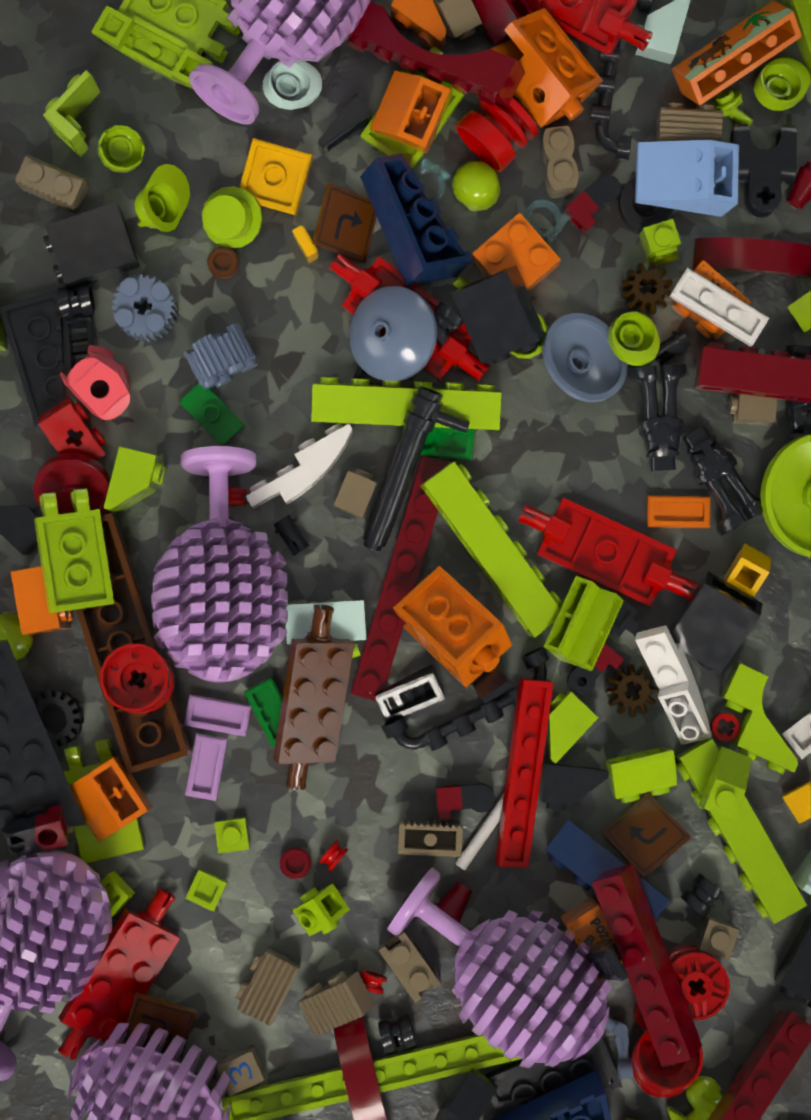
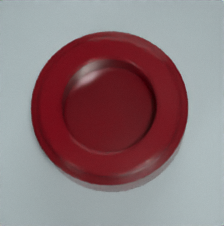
[280,847,312,879]

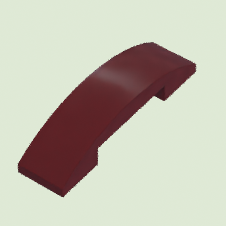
[693,237,811,279]
[333,1016,388,1120]

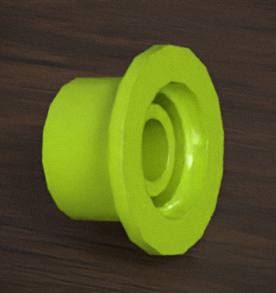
[202,186,263,249]

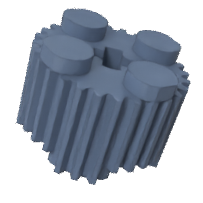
[111,274,179,343]
[184,323,258,390]

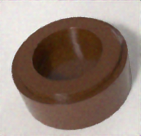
[207,247,239,280]

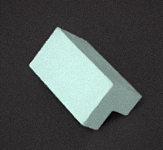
[286,600,367,644]

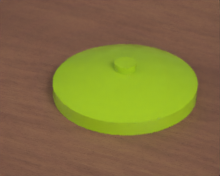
[760,434,811,558]

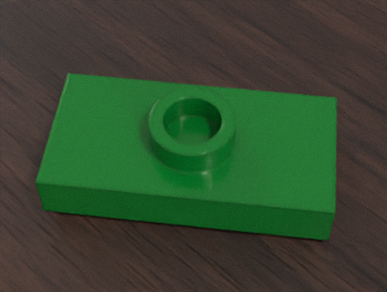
[179,383,245,446]
[420,427,476,461]
[244,677,283,747]

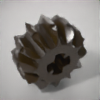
[620,263,673,316]
[604,664,659,717]

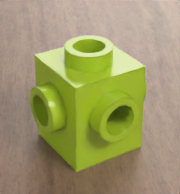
[292,883,350,936]

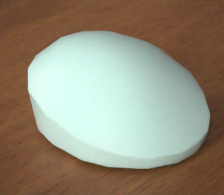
[263,59,322,110]

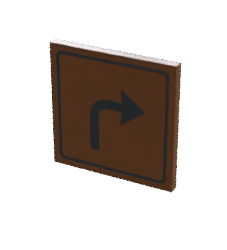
[312,183,377,263]
[602,793,691,878]
[124,992,197,1058]

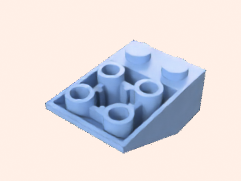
[635,140,739,217]

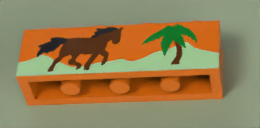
[672,0,802,106]

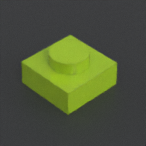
[214,817,250,854]
[185,869,228,912]
[101,870,135,917]

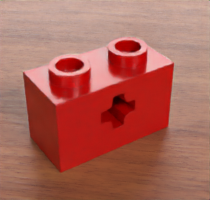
[37,397,106,461]

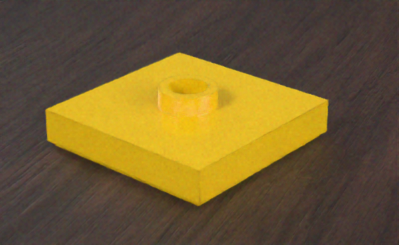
[239,138,314,216]

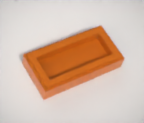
[646,495,710,528]

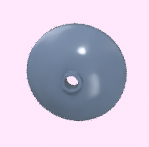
[349,286,437,381]
[542,313,627,402]

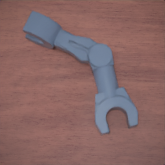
[606,1015,633,1080]

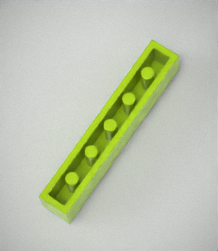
[311,376,502,430]
[420,462,563,638]
[676,738,807,924]

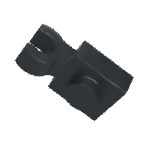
[611,600,648,637]

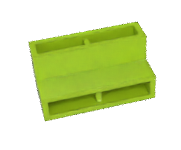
[544,576,624,671]

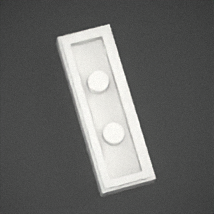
[669,268,769,347]

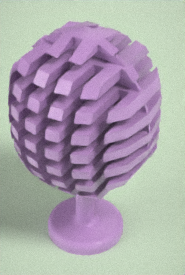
[189,0,371,124]
[151,446,288,683]
[0,849,112,1081]
[387,867,613,1068]
[67,1023,231,1120]

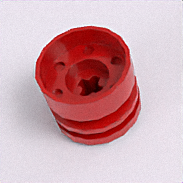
[455,97,539,172]
[100,644,175,714]
[667,944,730,1020]
[630,1030,703,1098]

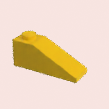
[722,543,772,597]

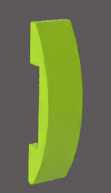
[91,6,213,89]

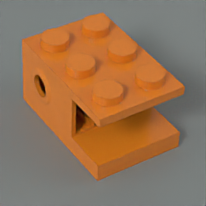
[491,8,603,128]
[393,565,512,688]

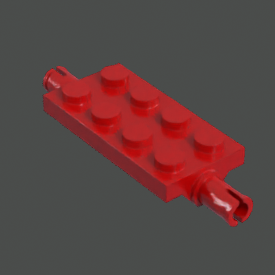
[526,0,653,55]
[329,253,490,382]
[518,498,697,607]
[58,887,180,1060]

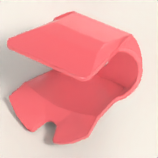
[59,345,130,420]

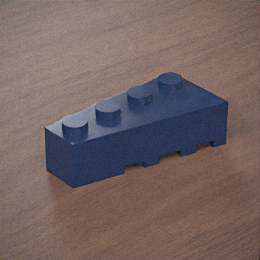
[360,154,474,287]
[545,820,673,923]
[491,1069,611,1120]

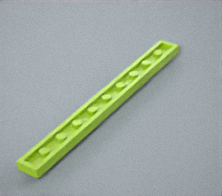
[222,1034,521,1120]

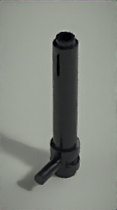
[362,386,470,551]

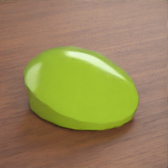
[754,58,811,111]
[608,312,660,366]

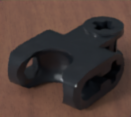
[730,124,797,219]

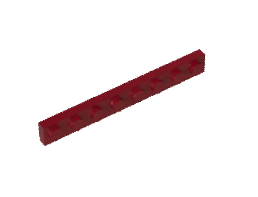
[351,455,449,702]

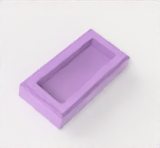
[184,694,252,737]
[185,733,228,801]

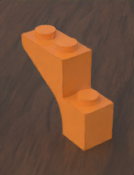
[391,0,446,51]

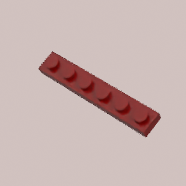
[495,678,553,869]

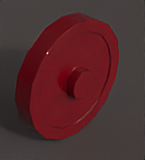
[33,453,111,516]

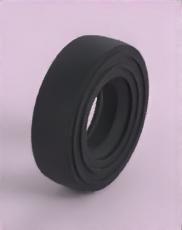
[618,177,674,231]

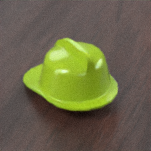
[134,164,190,232]

